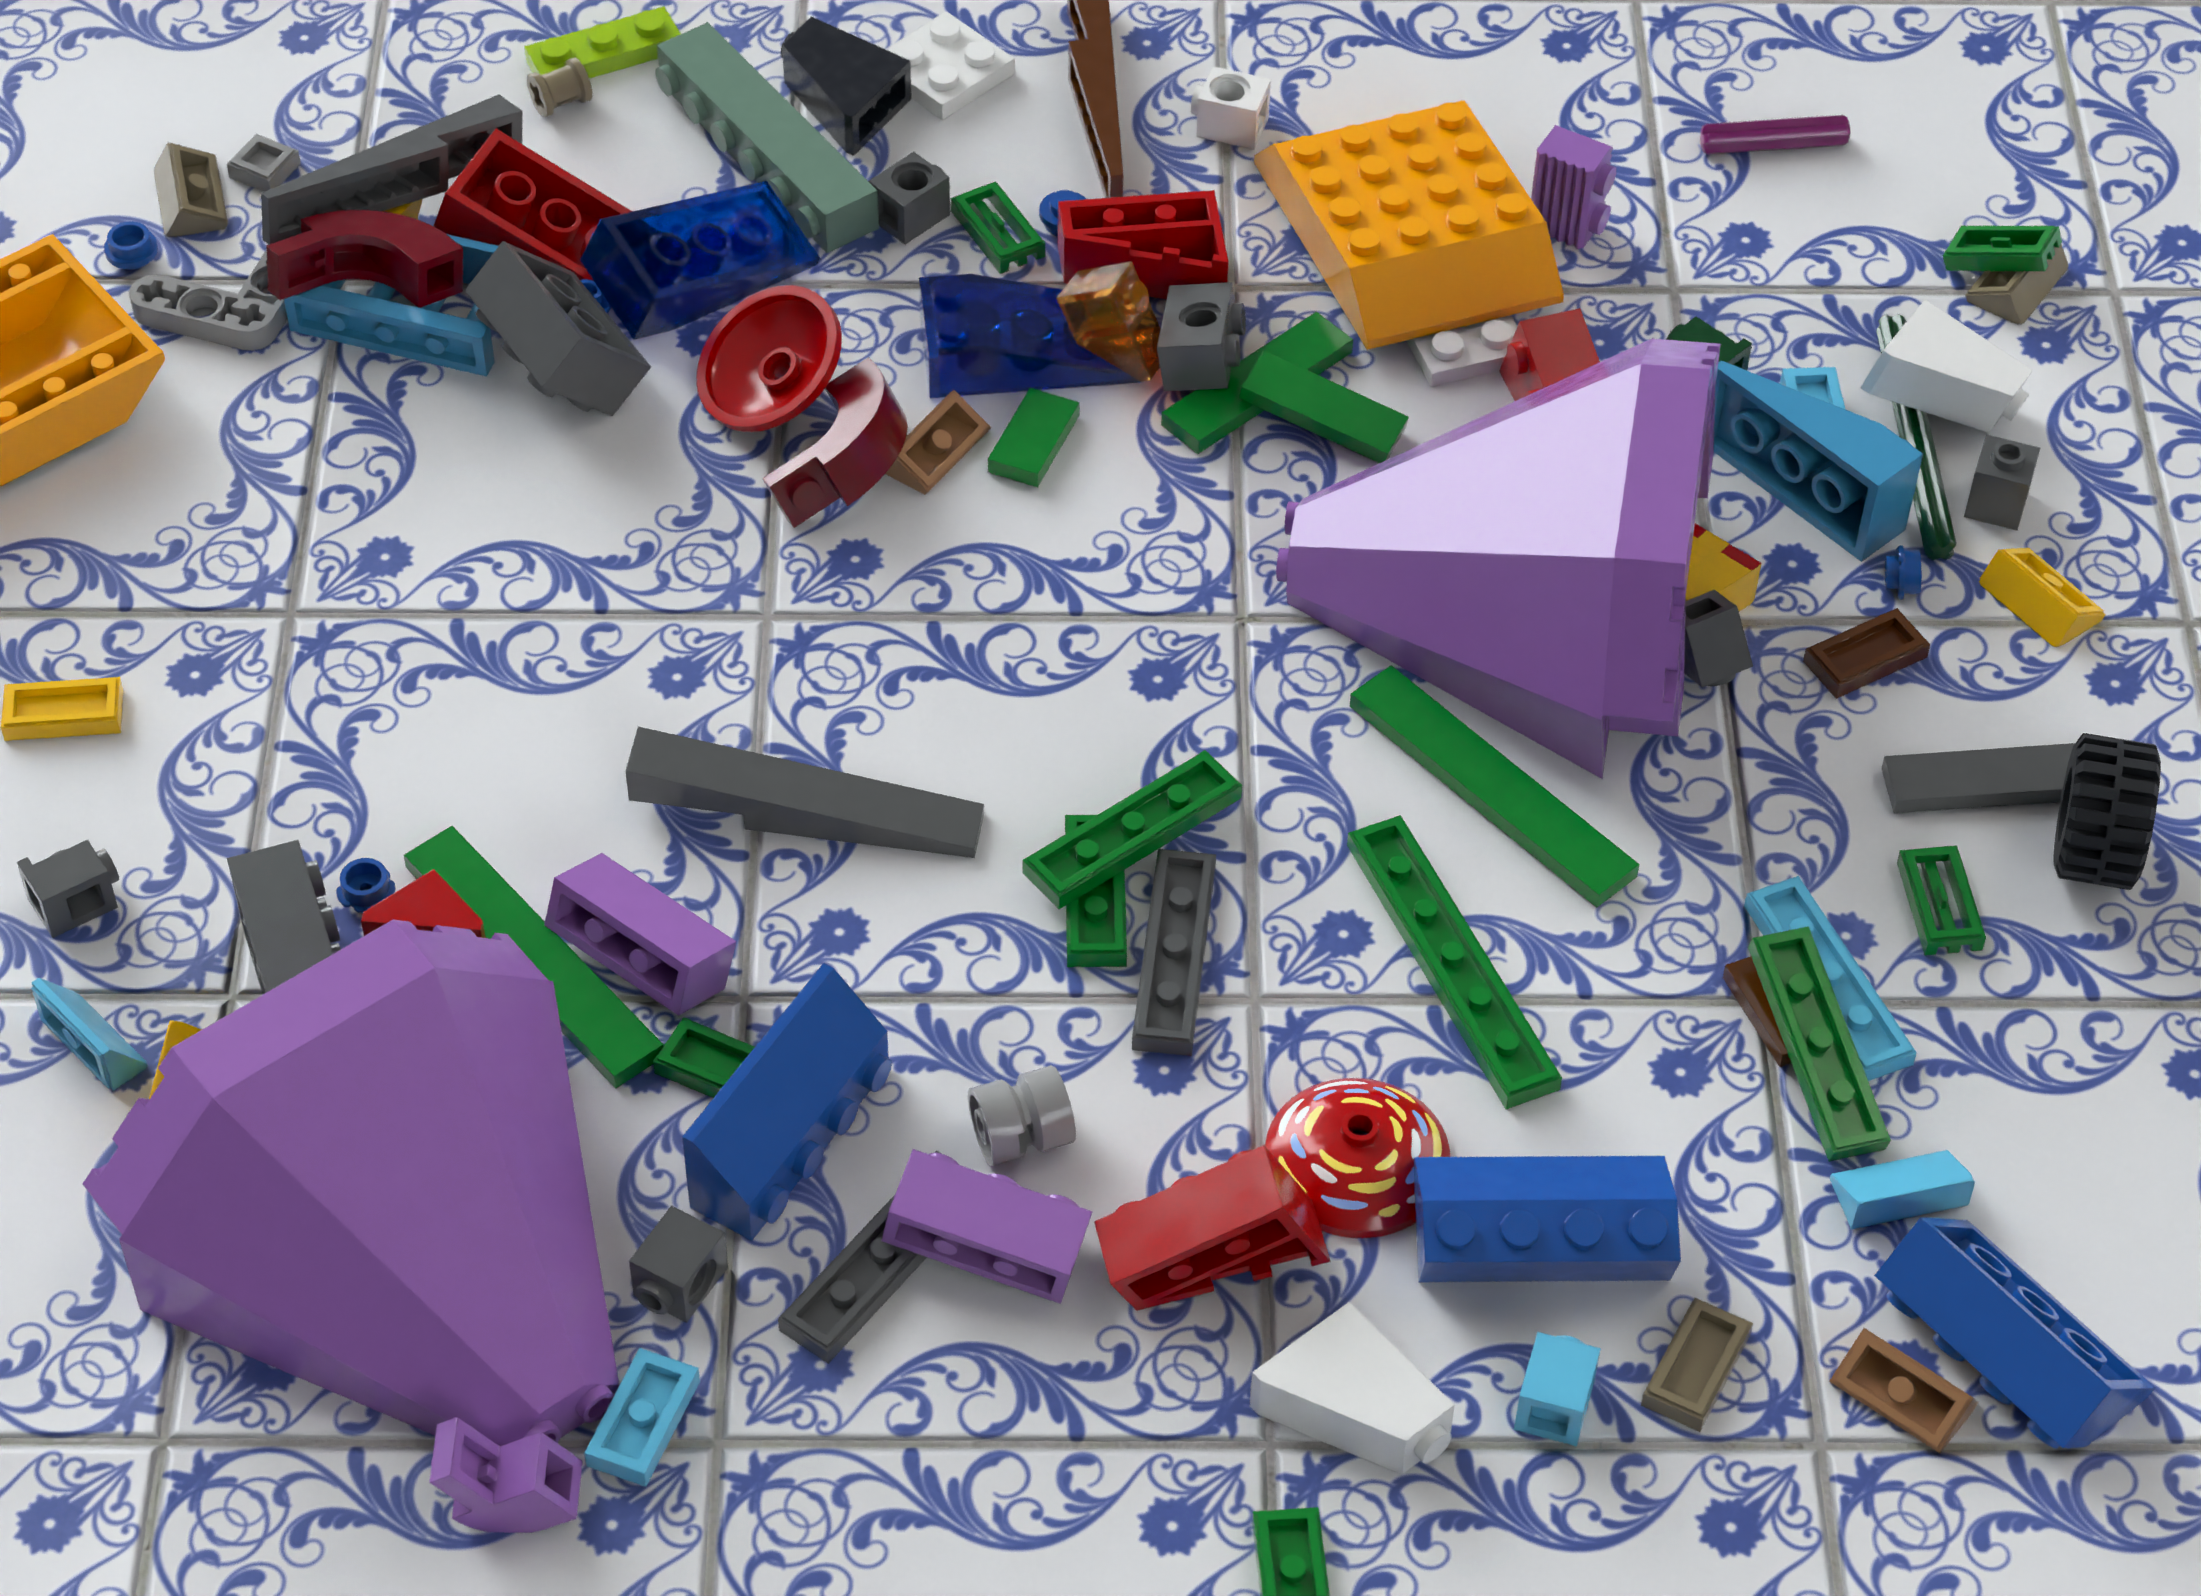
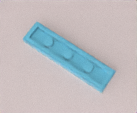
[1744,876,1917,1081]

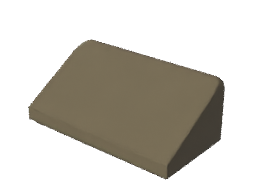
[154,142,228,237]
[1965,245,2068,324]

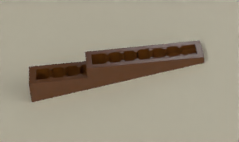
[1067,0,1123,198]

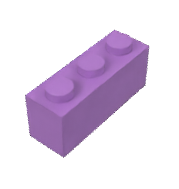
[544,853,736,1016]
[881,1149,1093,1304]

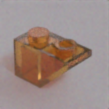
[1057,261,1161,382]

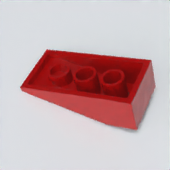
[434,128,674,309]

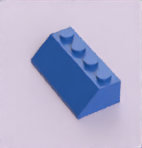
[682,963,892,1241]
[1414,1156,1681,1282]
[1874,1217,2155,1449]

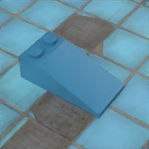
[1714,361,1923,562]

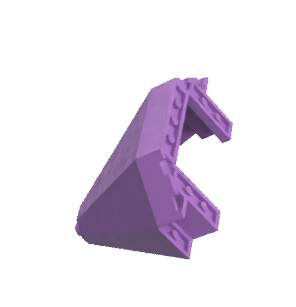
[1276,338,1721,779]
[83,920,619,1446]

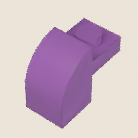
[429,1417,583,1533]

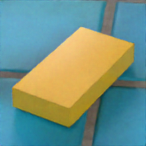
[1,677,123,741]

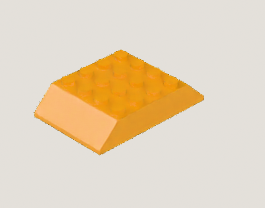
[1254,100,1564,350]
[0,234,165,487]

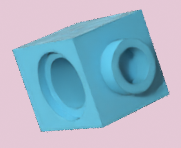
[1514,1332,1601,1446]

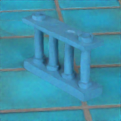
[284,234,498,377]

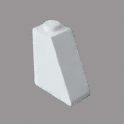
[1860,299,2033,433]
[1250,1302,1455,1475]

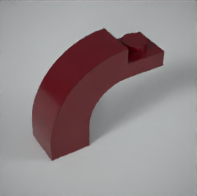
[266,210,463,308]
[762,357,908,528]

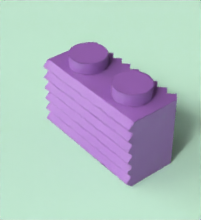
[1531,125,1617,249]

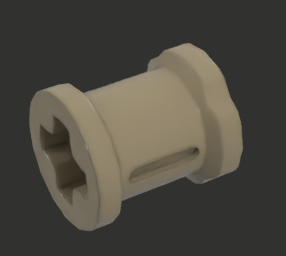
[527,57,593,117]

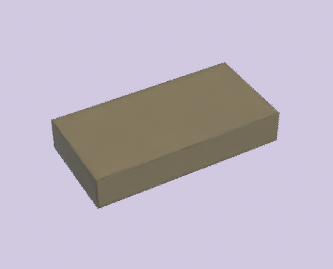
[1641,1297,1753,1432]

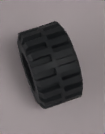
[2053,733,2161,890]

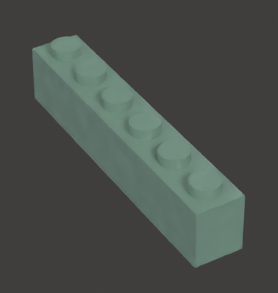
[655,22,879,253]

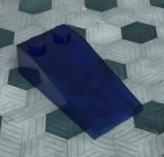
[580,181,821,340]
[919,274,1142,398]

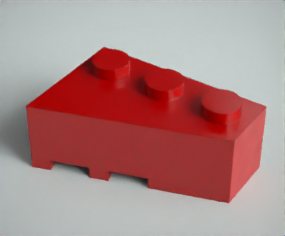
[1058,190,1229,299]
[1499,308,1600,401]
[1094,1145,1331,1311]

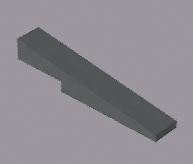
[261,94,523,245]
[625,726,984,858]

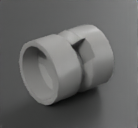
[968,1065,1076,1166]

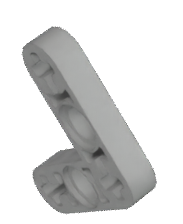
[129,249,288,351]

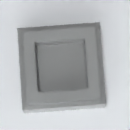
[226,134,301,192]

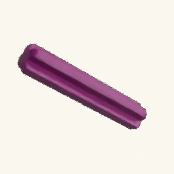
[1700,115,1850,154]

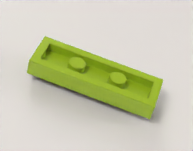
[524,6,681,79]

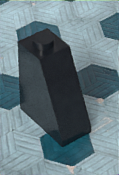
[781,16,912,156]

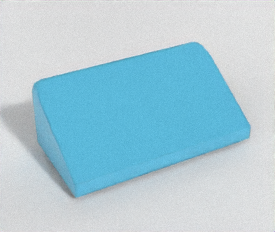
[31,978,147,1091]
[1830,1150,1975,1230]

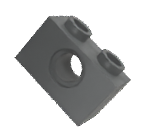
[1157,282,1246,391]

